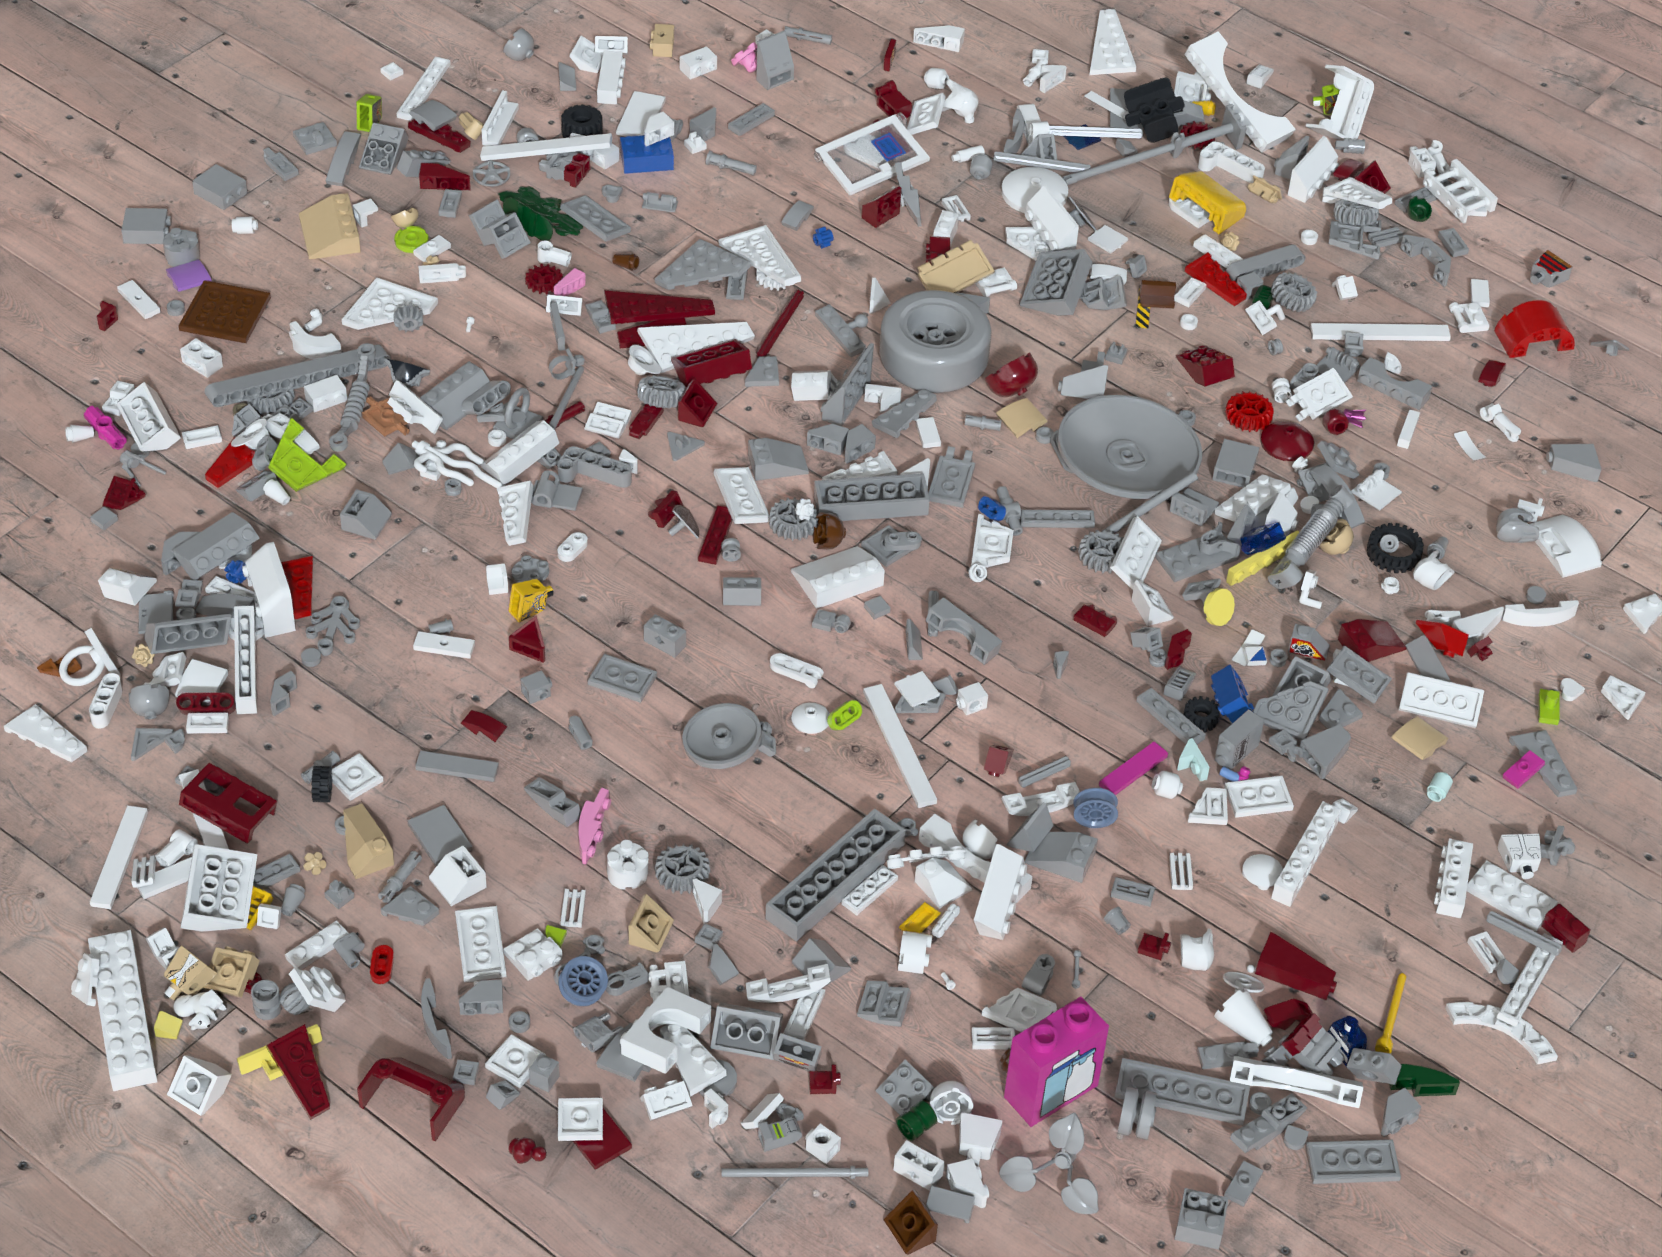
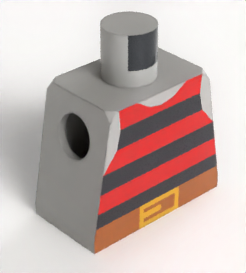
[1530,250,1573,288]

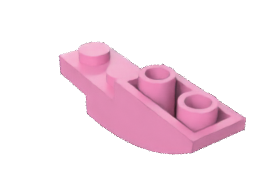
[579,788,611,864]

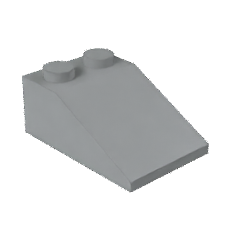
[748,438,809,481]
[1272,656,1331,696]
[1025,832,1098,883]

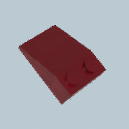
[1338,619,1407,662]

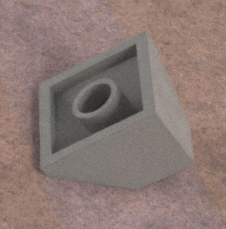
[1274,136,1310,180]

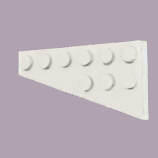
[1090,9,1136,75]
[718,225,801,286]
[637,322,755,373]

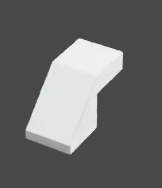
[145,927,180,970]

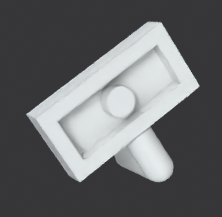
[1245,300,1285,335]
[1299,569,1322,609]

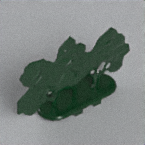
[498,186,583,241]

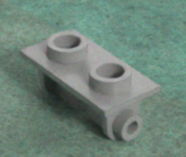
[642,192,678,213]
[1262,1034,1293,1066]

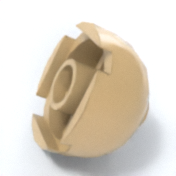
[1318,519,1354,555]

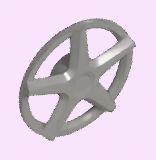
[473,160,511,187]

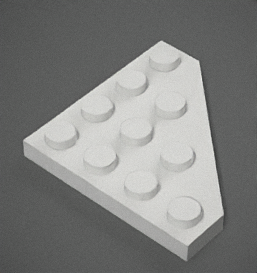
[1005,227,1051,261]
[342,278,438,330]

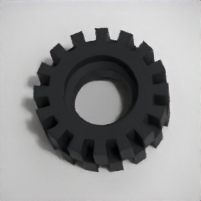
[1183,696,1220,733]
[311,766,333,803]

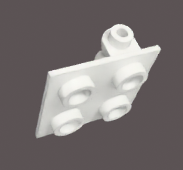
[1351,469,1402,511]

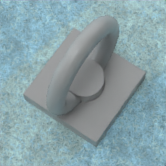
[493,387,543,439]

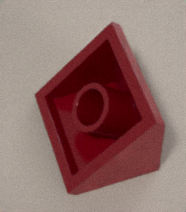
[1355,160,1391,194]
[678,378,718,427]

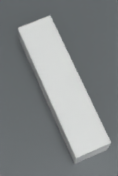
[1397,409,1420,449]

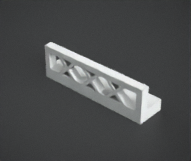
[482,90,519,146]

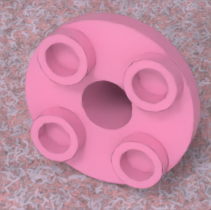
[731,42,757,73]

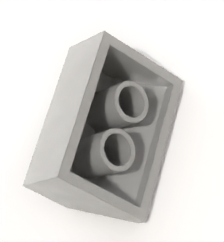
[710,1002,783,1060]

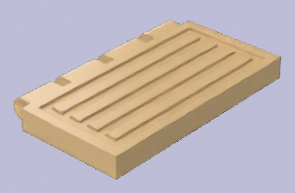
[918,240,995,293]

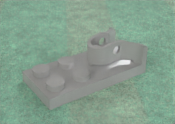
[1155,522,1241,582]

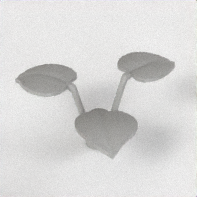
[999,1112,1099,1214]

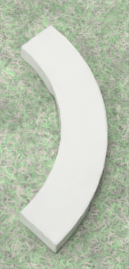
[1445,1002,1558,1064]

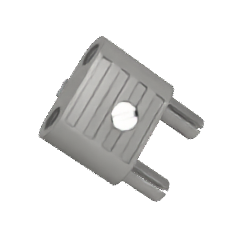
[573,1012,623,1052]

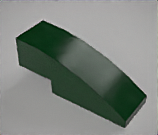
[1389,1064,1460,1097]

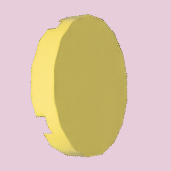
[1203,588,1235,626]

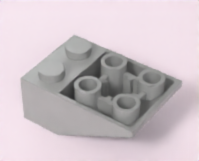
[756,31,794,90]
[359,123,409,175]

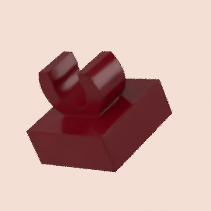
[1467,636,1493,662]

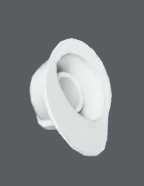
[628,345,661,376]
[231,418,269,449]

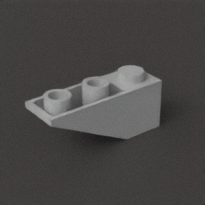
[397,150,451,177]

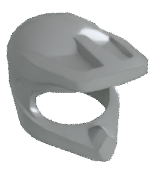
[1496,508,1540,543]

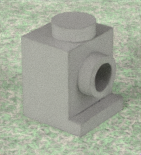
[1130,627,1163,652]

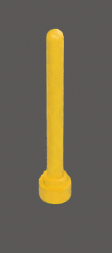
[1375,973,1406,1054]

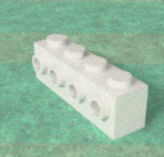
[1434,838,1473,918]

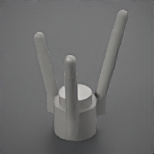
[120,450,166,487]

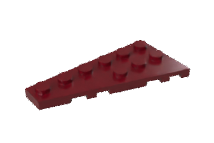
[604,290,715,324]

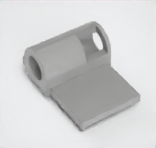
[531,470,583,511]

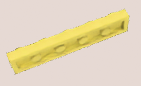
[1226,530,1299,586]

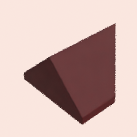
[509,615,545,663]

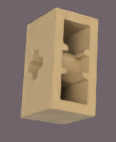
[650,24,674,57]

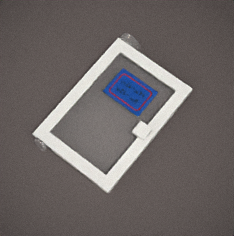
[814,112,930,196]

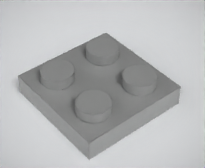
[1317,440,1360,479]

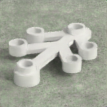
[887,846,966,869]

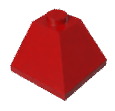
[1416,620,1469,658]

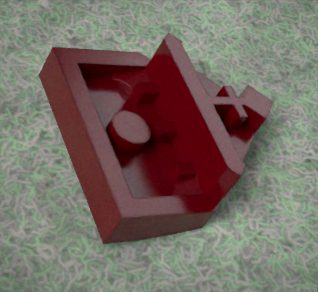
[102,476,146,510]

